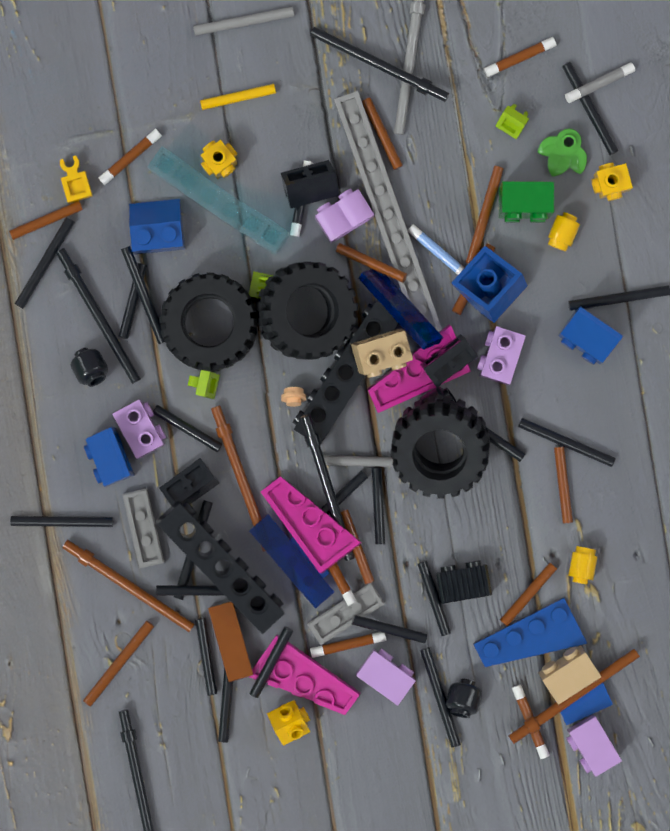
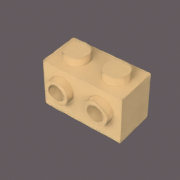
[351,329,413,378]
[538,645,601,705]

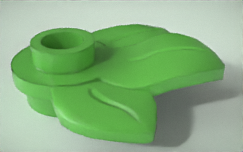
[538,128,587,176]

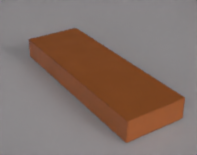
[208,602,254,683]

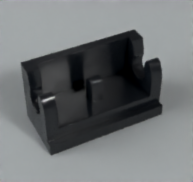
[281,160,339,209]
[420,334,478,388]
[159,458,219,506]

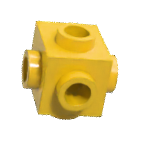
[201,140,238,179]
[591,163,633,201]
[267,700,310,746]

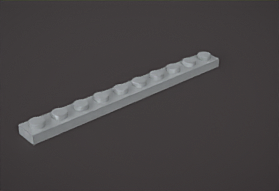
[334,91,442,339]

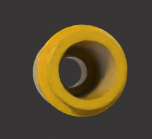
[548,212,580,252]
[568,546,598,584]

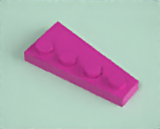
[367,324,471,413]
[261,476,362,574]
[250,634,360,715]

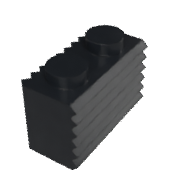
[436,560,492,604]

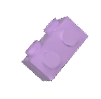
[477,326,525,385]
[112,399,167,459]
[356,649,416,706]
[566,714,622,777]

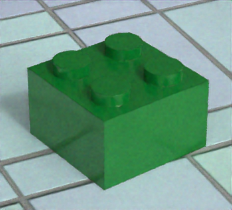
[499,181,554,223]

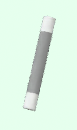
[565,62,635,103]

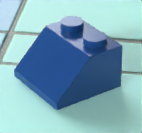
[129,199,185,255]
[452,246,528,323]
[558,307,623,365]
[84,427,135,487]

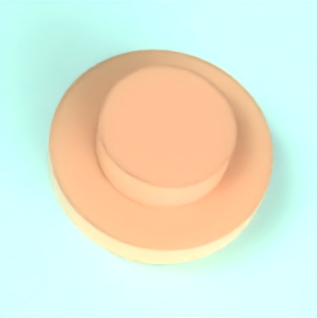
[281,387,306,407]

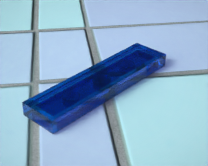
[358,269,444,350]
[249,514,335,609]

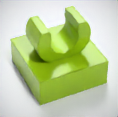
[495,104,529,139]
[249,271,274,299]
[188,370,220,399]

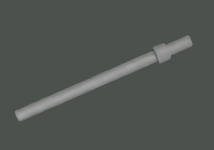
[394,0,426,135]

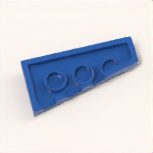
[473,598,588,667]

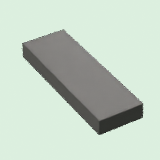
[122,488,165,569]
[307,583,385,645]

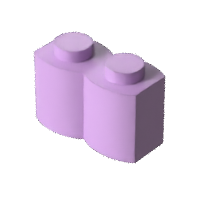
[315,189,374,243]

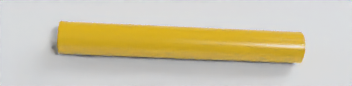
[200,84,276,110]

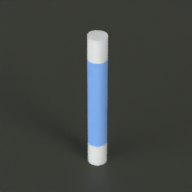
[407,224,465,275]

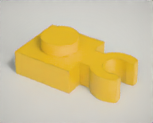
[60,155,93,203]

